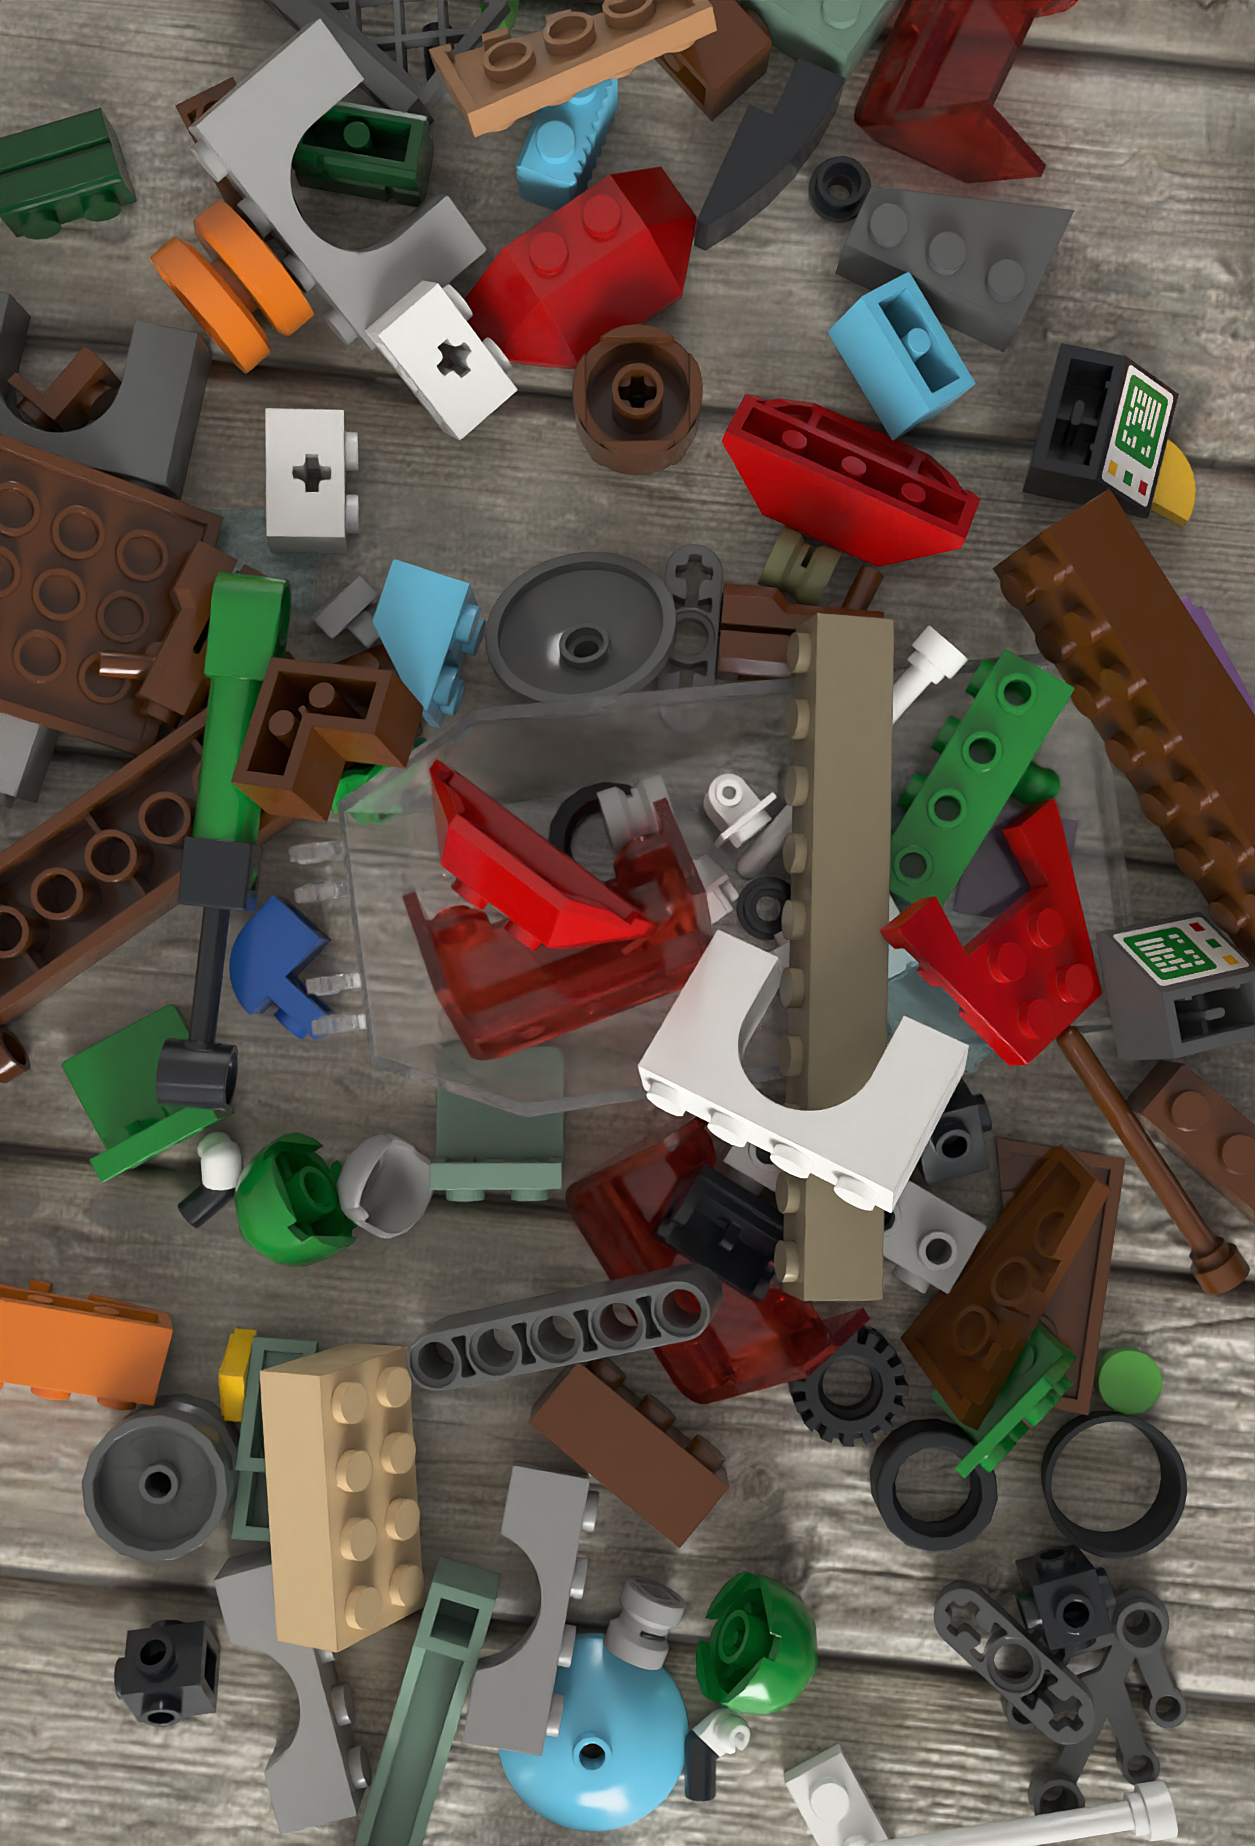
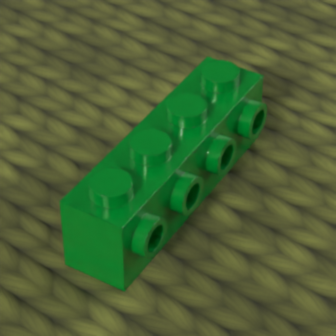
[890,649,1075,907]

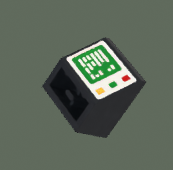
[1022,343,1179,519]

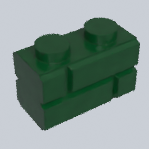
[291,101,434,207]
[0,108,137,240]

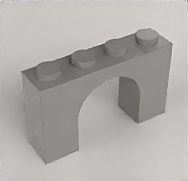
[188,18,487,350]

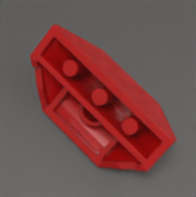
[464,166,697,369]
[722,394,981,567]
[429,759,660,951]

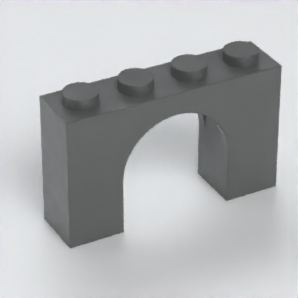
[0,291,213,500]

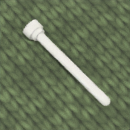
[737,625,968,879]
[864,1780,1178,1846]

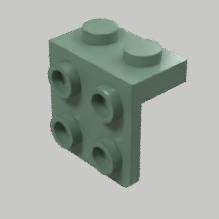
[429,1054,564,1201]

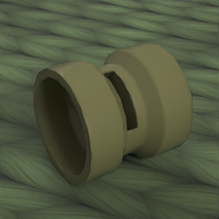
[757,526,842,606]

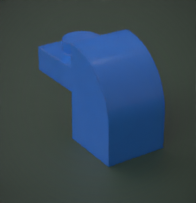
[229,895,343,1040]

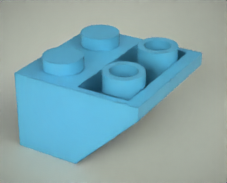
[372,559,486,728]

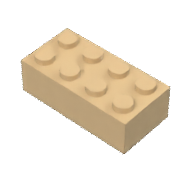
[259,1343,425,1653]

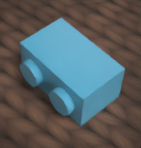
[827,272,976,441]

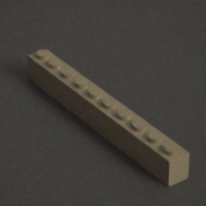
[774,613,894,1301]

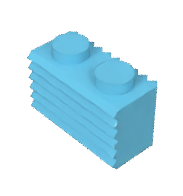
[515,79,618,211]

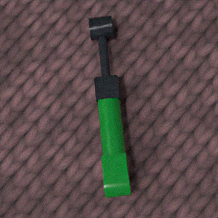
[156,572,291,1112]

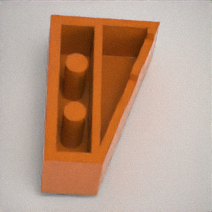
[0,1279,173,1410]

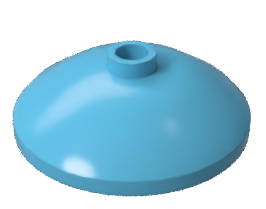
[499,1633,689,1831]

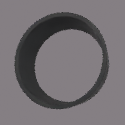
[1041,1411,1187,1559]

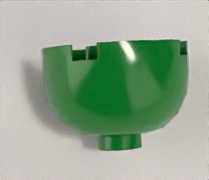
[234,1132,358,1267]
[696,1572,818,1715]

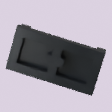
[650,1163,784,1303]

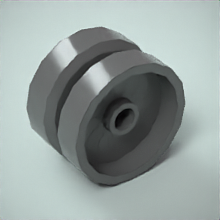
[82,1393,240,1562]

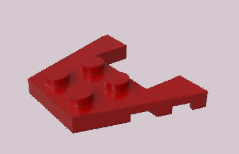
[880,798,1103,1066]

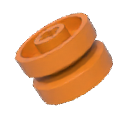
[149,198,314,374]

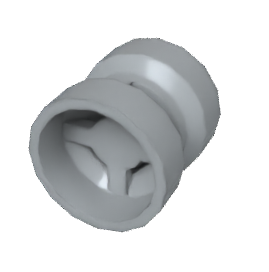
[596,773,679,855]
[603,1576,686,1670]

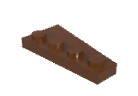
[995,1136,1126,1415]
[900,1144,1112,1431]

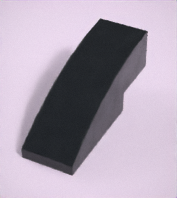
[694,58,845,251]

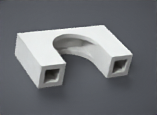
[638,930,969,1213]

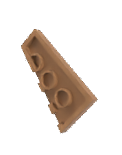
[429,0,717,138]

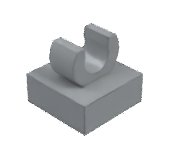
[309,573,379,648]

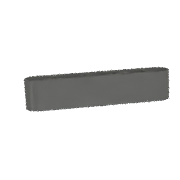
[406,1264,723,1391]

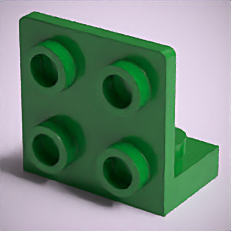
[62,1004,235,1183]
[930,1321,1078,1478]

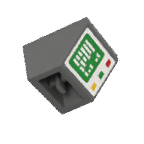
[1095,912,1255,1061]

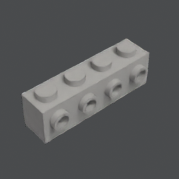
[720,1090,987,1294]

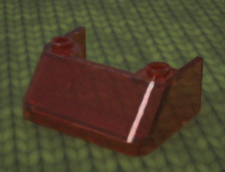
[854,0,1078,184]
[402,798,714,1061]
[565,1112,870,1404]

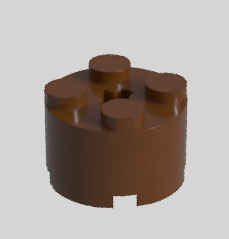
[572,324,703,475]

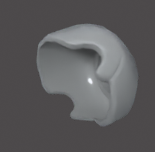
[336,1133,433,1239]

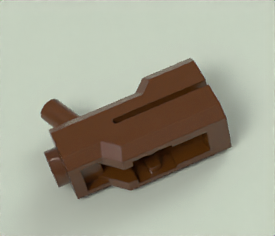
[98,540,268,729]
[715,565,884,686]

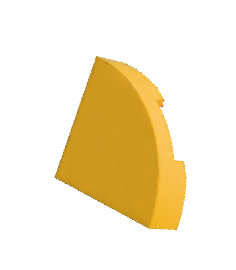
[1151,440,1196,526]
[218,1328,257,1422]

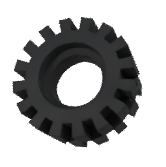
[788,1320,909,1447]

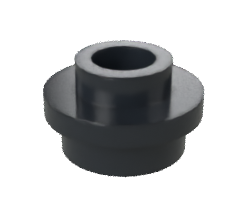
[808,156,871,223]
[736,877,791,940]

